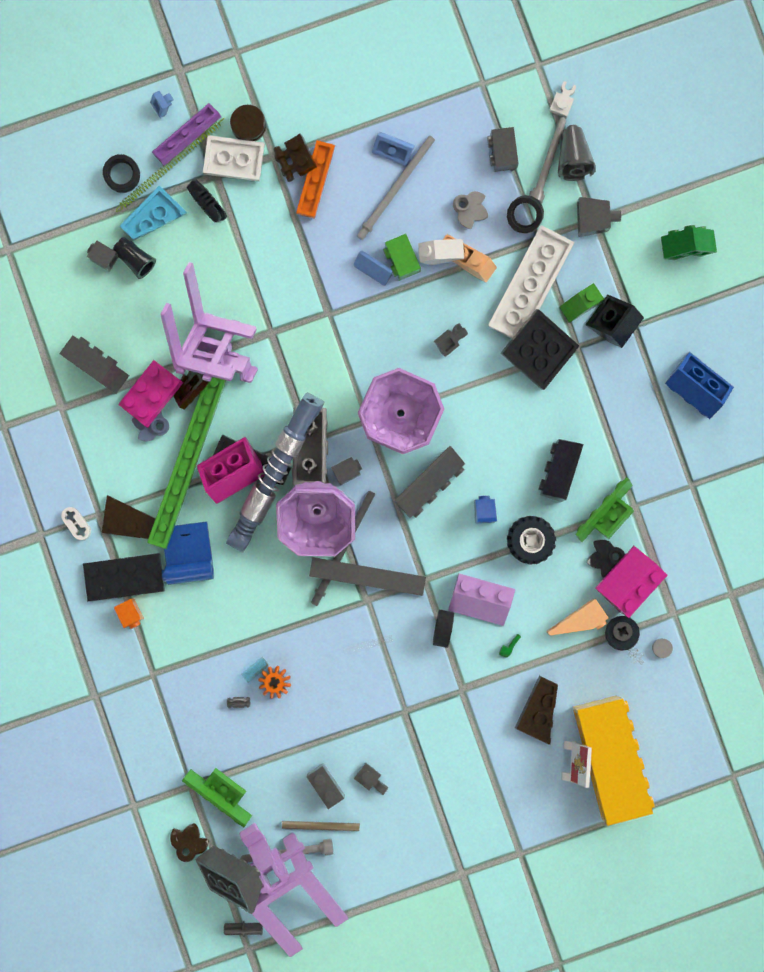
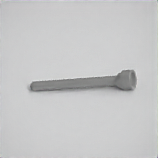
[529,117,566,204]
[240,839,333,863]

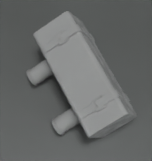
[292,408,328,486]

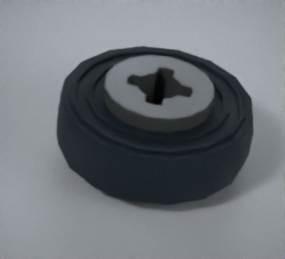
[605,616,640,651]

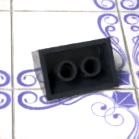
[538,439,584,502]

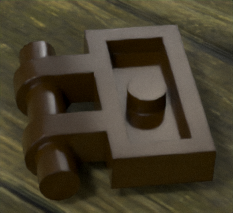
[273,134,317,182]

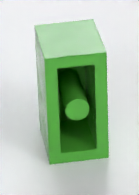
[383,234,421,281]

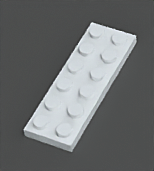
[488,225,575,339]

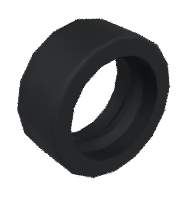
[103,154,140,193]
[506,195,544,233]
[433,610,454,648]

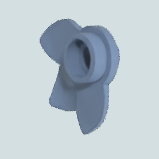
[132,412,169,442]

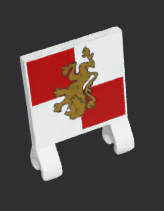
[561,741,592,788]

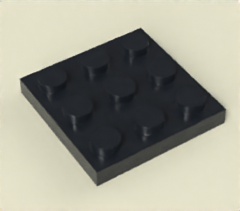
[500,309,579,390]

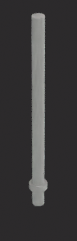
[357,136,435,240]

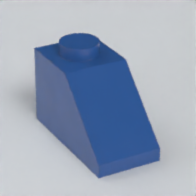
[474,496,497,523]

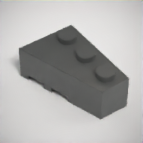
[59,335,130,394]

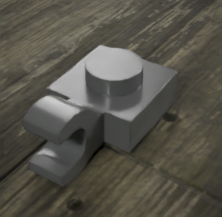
[434,323,468,357]
[354,763,388,795]

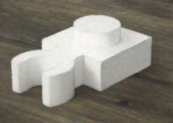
[549,81,576,118]

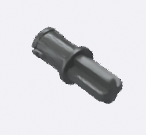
[224,921,263,937]

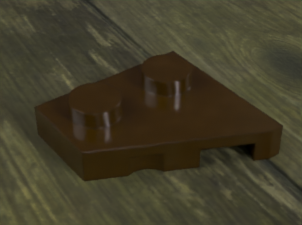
[173,371,209,410]

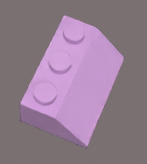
[448,573,515,626]

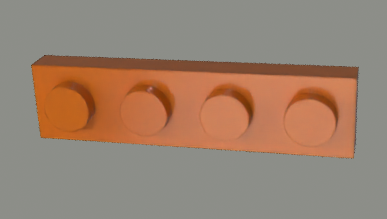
[296,140,335,219]

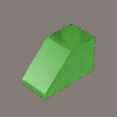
[559,283,604,323]

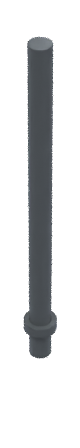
[311,491,375,606]

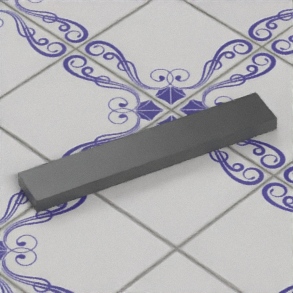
[309,557,426,596]

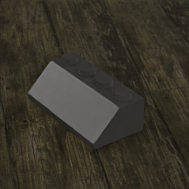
[394,446,465,518]
[195,845,263,914]

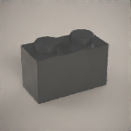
[487,127,519,172]
[306,763,345,809]

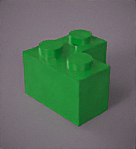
[661,225,717,260]

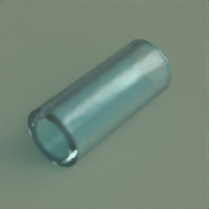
[242,657,270,683]

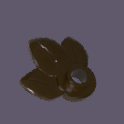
[170,823,209,862]

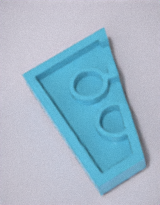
[120,186,187,240]

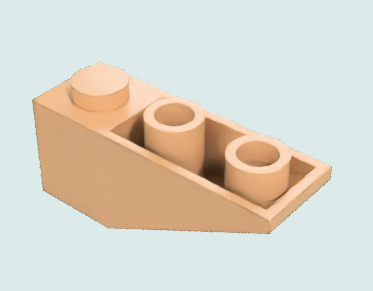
[443,234,497,283]

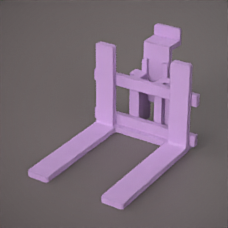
[161,262,258,383]
[239,823,348,957]

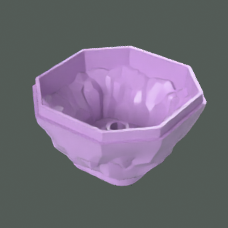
[358,368,444,454]
[276,481,355,556]

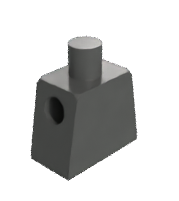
[577,197,621,237]

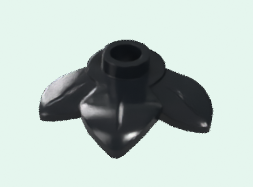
[587,540,625,578]

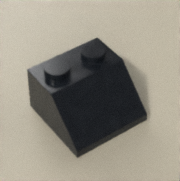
[586,294,644,348]

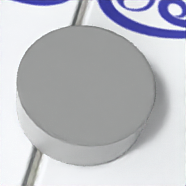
[652,638,673,658]

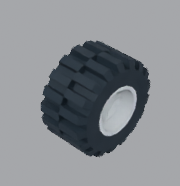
[506,516,557,565]

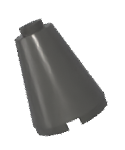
[558,125,596,181]

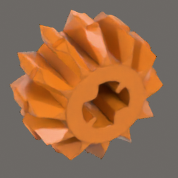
[258,666,291,699]

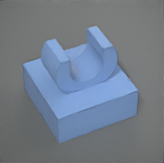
[150,91,174,118]

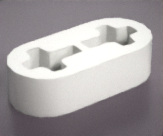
[61,507,91,540]

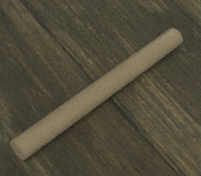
[282,821,360,831]

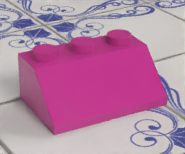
[197,437,265,504]
[595,546,668,618]

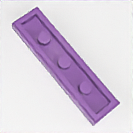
[152,103,221,166]

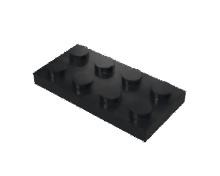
[83,553,165,602]

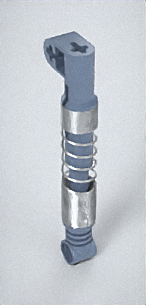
[226,392,325,553]

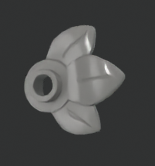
[453,191,488,229]

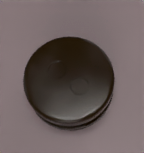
[230,104,266,141]

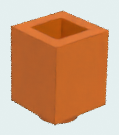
[114,598,144,629]

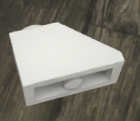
[418,239,464,265]

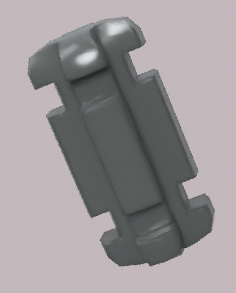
[227,697,251,708]

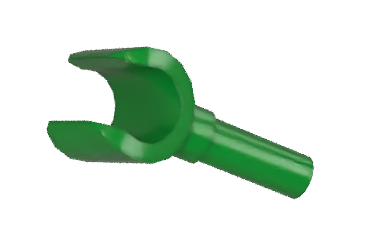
[499,634,521,658]

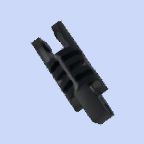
[187,179,227,222]

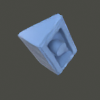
[372,132,415,166]
[354,251,392,286]

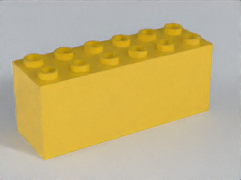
[573,695,655,826]

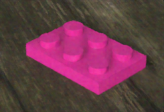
[118,360,183,428]

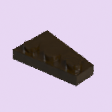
[102,495,156,539]
[515,675,558,745]

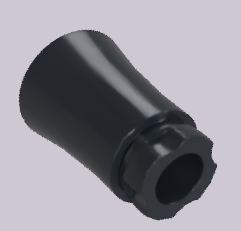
[113,237,156,279]

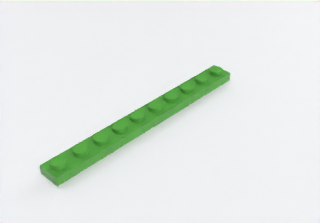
[147,377,226,549]

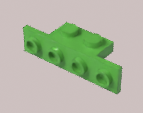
[575,477,634,542]
[182,768,252,828]

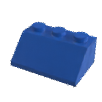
[665,352,734,419]

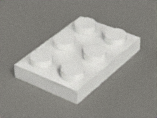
[203,135,265,182]

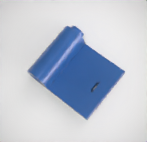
[162,521,214,585]

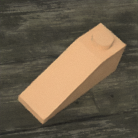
[546,599,609,635]

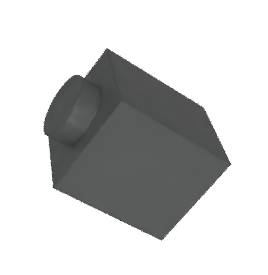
[87,241,118,272]
[331,457,362,486]

